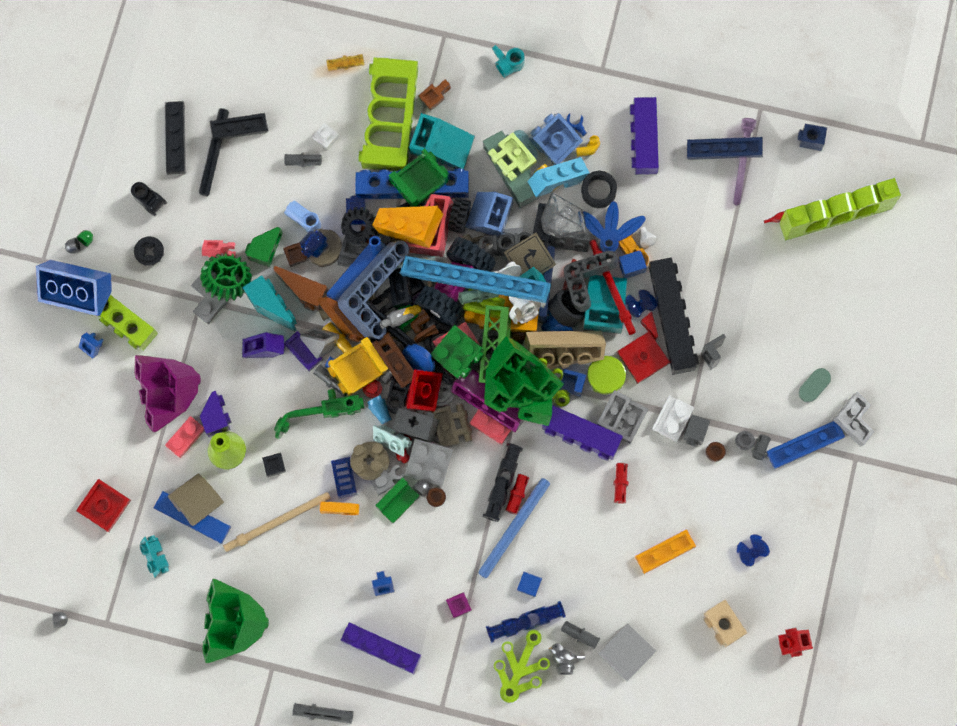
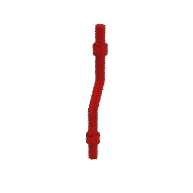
[589,239,636,335]

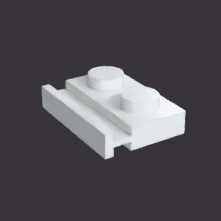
[652,395,694,442]

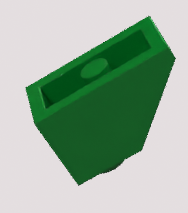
[245,227,283,268]

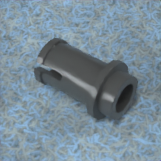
[751,434,771,461]

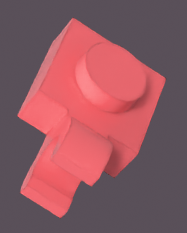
[202,240,236,258]

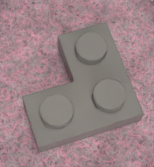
[191,274,231,324]
[833,392,874,447]

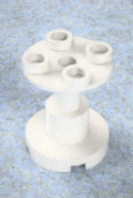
[495,262,546,324]

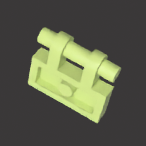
[488,133,537,181]

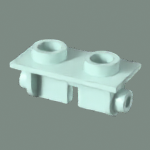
[373,425,412,456]

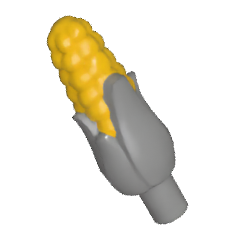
[379,305,421,329]

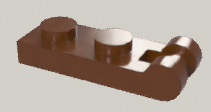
[372,333,414,388]

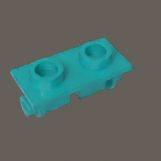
[140,535,170,578]

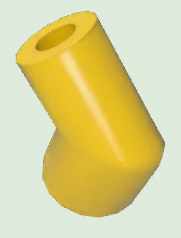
[576,135,600,157]

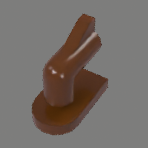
[411,309,439,343]

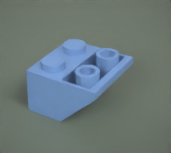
[465,192,513,237]

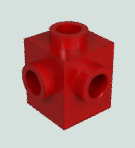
[778,628,813,658]

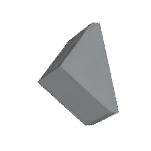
[300,328,339,359]

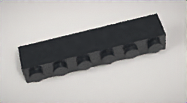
[648,257,699,375]

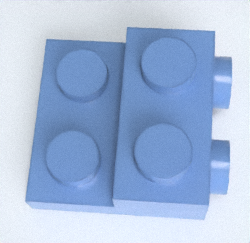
[529,113,583,165]

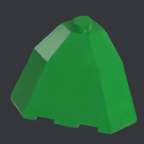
[484,336,564,412]
[202,579,269,663]

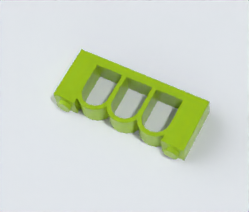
[358,57,419,172]
[779,178,901,241]

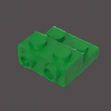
[431,325,485,380]

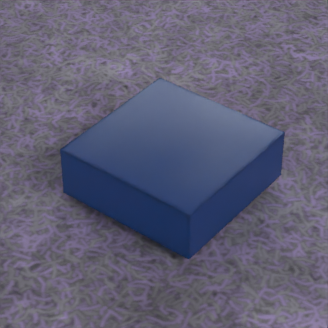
[517,572,542,597]

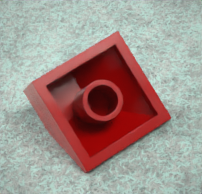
[406,369,443,411]

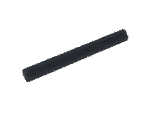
[199,108,229,197]

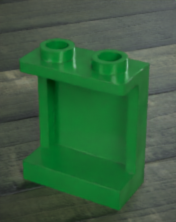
[389,148,449,207]

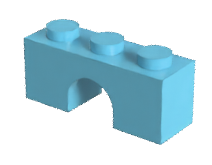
[527,157,590,197]

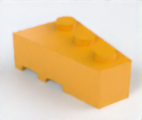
[372,206,443,249]

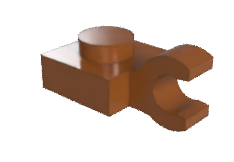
[418,79,451,111]

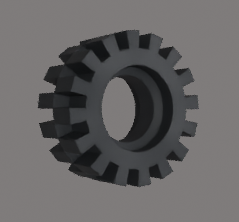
[448,197,471,234]
[341,207,375,244]

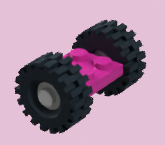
[414,237,496,327]

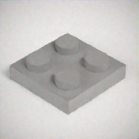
[405,437,453,486]

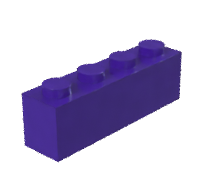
[630,97,659,175]
[542,405,623,461]
[341,622,422,675]

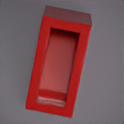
[640,311,658,340]

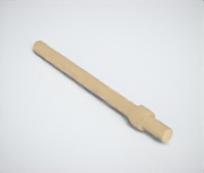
[223,492,331,552]

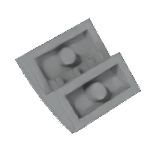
[597,390,648,444]
[598,623,656,681]

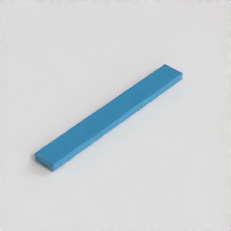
[400,256,551,303]

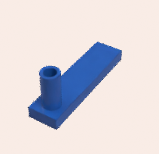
[326,236,385,302]

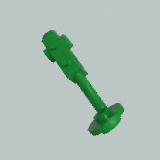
[274,389,364,439]

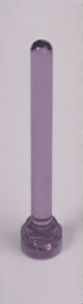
[733,118,757,206]

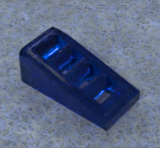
[331,457,358,499]

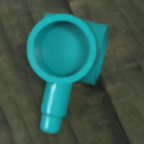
[492,45,525,78]

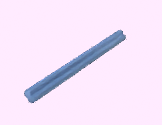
[478,478,550,578]

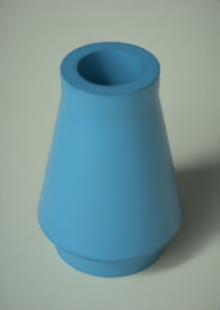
[367,395,392,425]

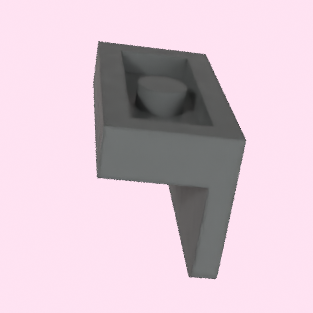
[701,334,726,370]

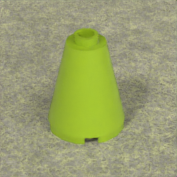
[207,431,246,470]

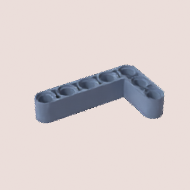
[338,241,409,339]

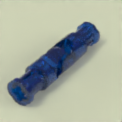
[485,601,566,643]

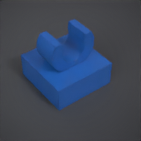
[78,332,103,359]
[372,571,395,596]

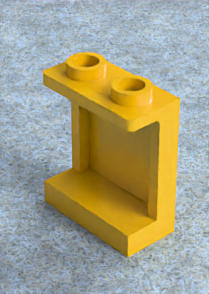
[327,337,388,396]

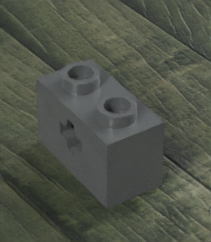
[392,407,440,442]

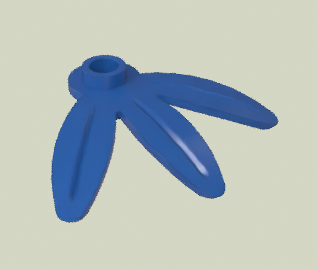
[580,201,646,252]

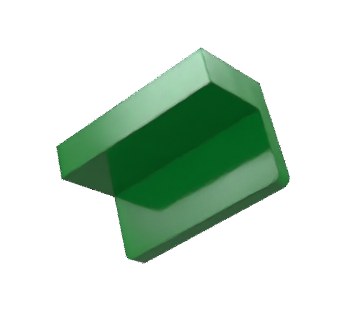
[375,477,419,523]

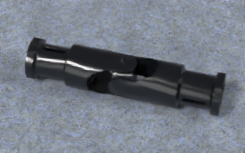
[482,443,523,522]

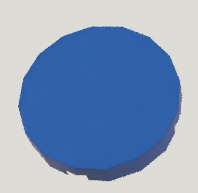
[402,344,435,372]

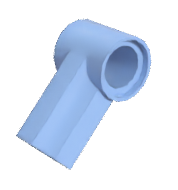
[284,201,321,233]

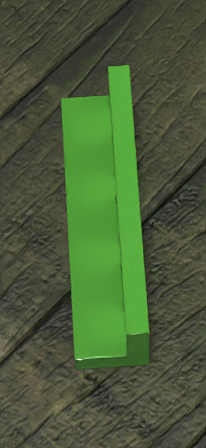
[479,305,512,383]

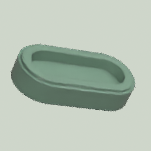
[799,368,831,402]

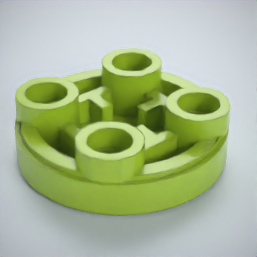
[587,356,626,395]

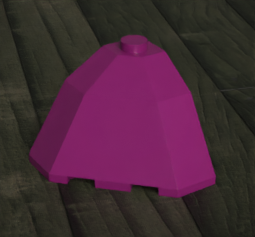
[134,355,201,432]

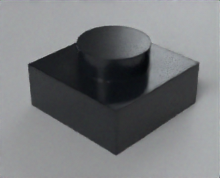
[262,453,286,477]

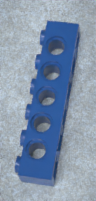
[355,168,469,200]

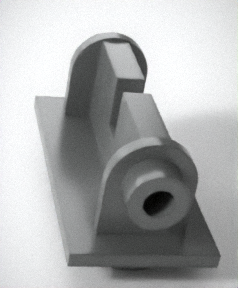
[551,229,590,252]

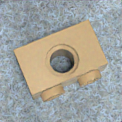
[703,600,747,648]

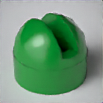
[77,230,93,247]

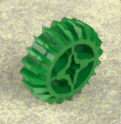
[200,252,252,302]

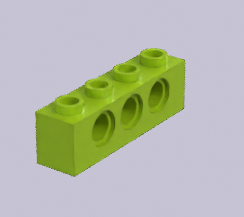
[92,295,158,351]

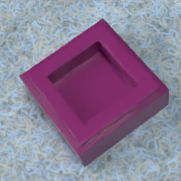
[446,592,472,618]

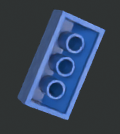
[36,260,112,316]

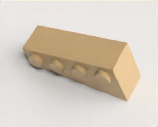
[524,331,606,369]

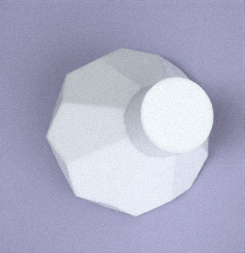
[638,227,657,248]

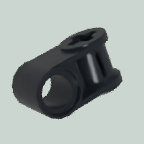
[131,182,167,217]
[386,376,411,414]

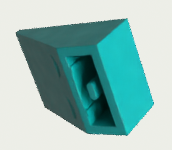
[409,113,475,169]
[243,275,297,332]
[583,275,627,334]

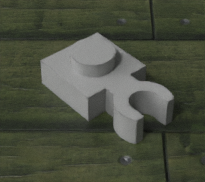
[370,465,405,496]

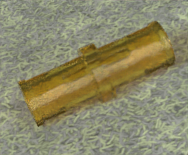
[326,54,365,71]

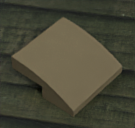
[167,473,224,526]

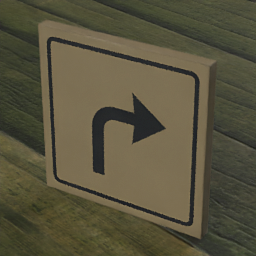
[504,232,556,275]

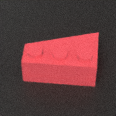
[405,194,453,257]

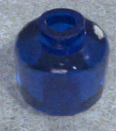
[300,230,328,258]

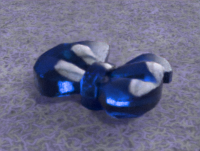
[625,290,657,318]
[736,534,770,567]

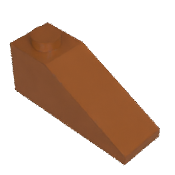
[273,266,329,311]
[317,297,365,342]

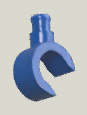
[566,113,587,136]

